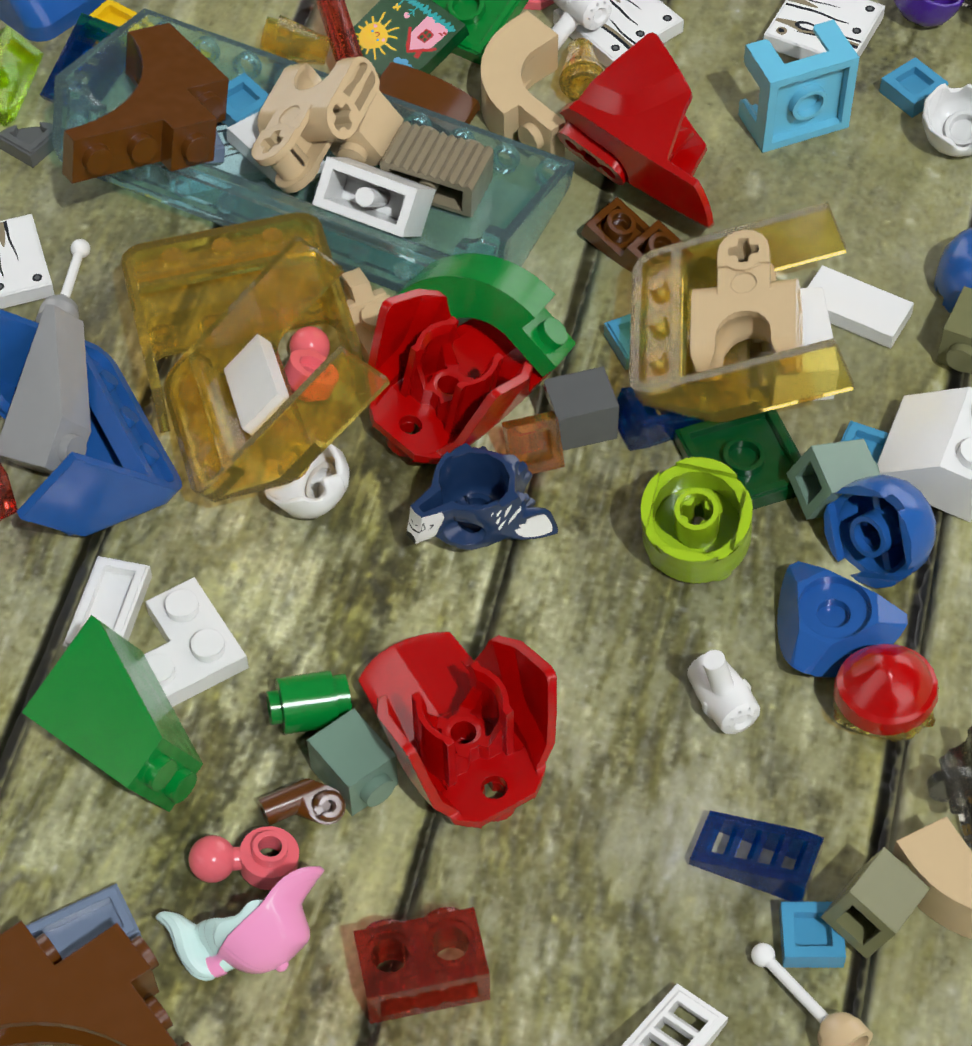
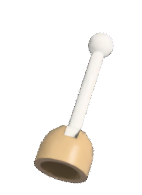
[751,943,873,1046]

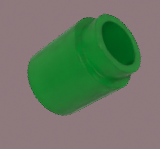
[266,670,352,735]

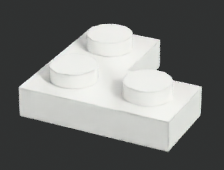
[144,577,249,707]

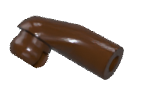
[258,778,346,826]

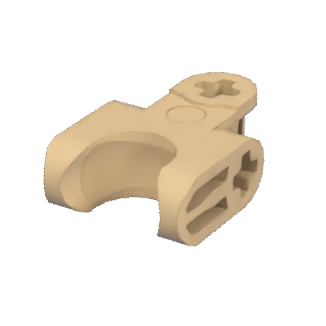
[251,56,380,193]
[690,230,803,379]

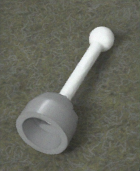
[36,239,90,323]

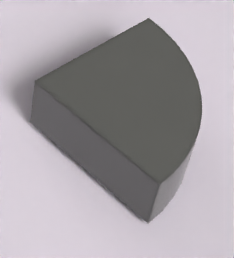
[0,122,64,168]

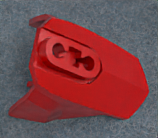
[557,32,715,229]
[367,289,551,464]
[358,632,557,828]

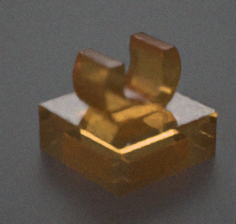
[502,411,565,474]

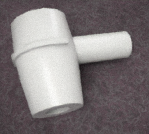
[552,0,612,50]
[687,650,760,734]

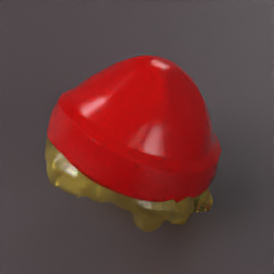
[833,644,939,742]

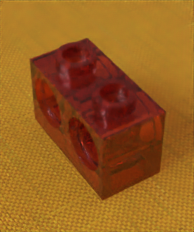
[353,907,490,1024]

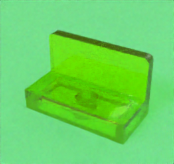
[0,25,44,127]

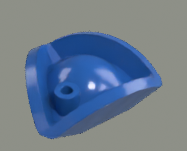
[777,561,908,677]

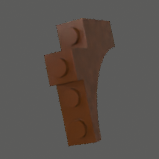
[62,23,229,184]
[0,921,192,1046]

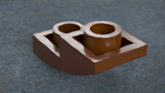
[379,62,480,139]
[581,197,694,286]

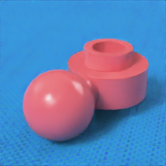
[282,326,338,400]
[188,826,299,890]

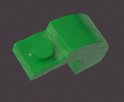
[396,253,576,377]

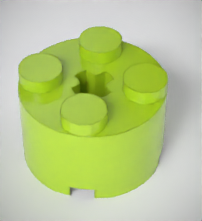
[641,457,753,583]

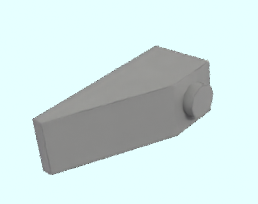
[0,303,91,475]

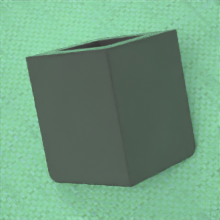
[544,366,619,451]

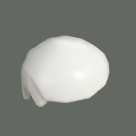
[922,84,972,157]
[262,439,350,519]

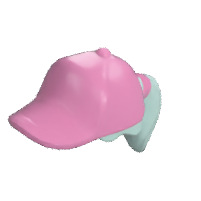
[156,866,325,981]

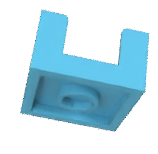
[738,19,860,153]

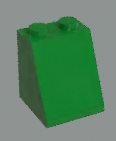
[22,615,203,812]

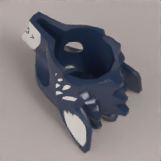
[406,443,558,550]

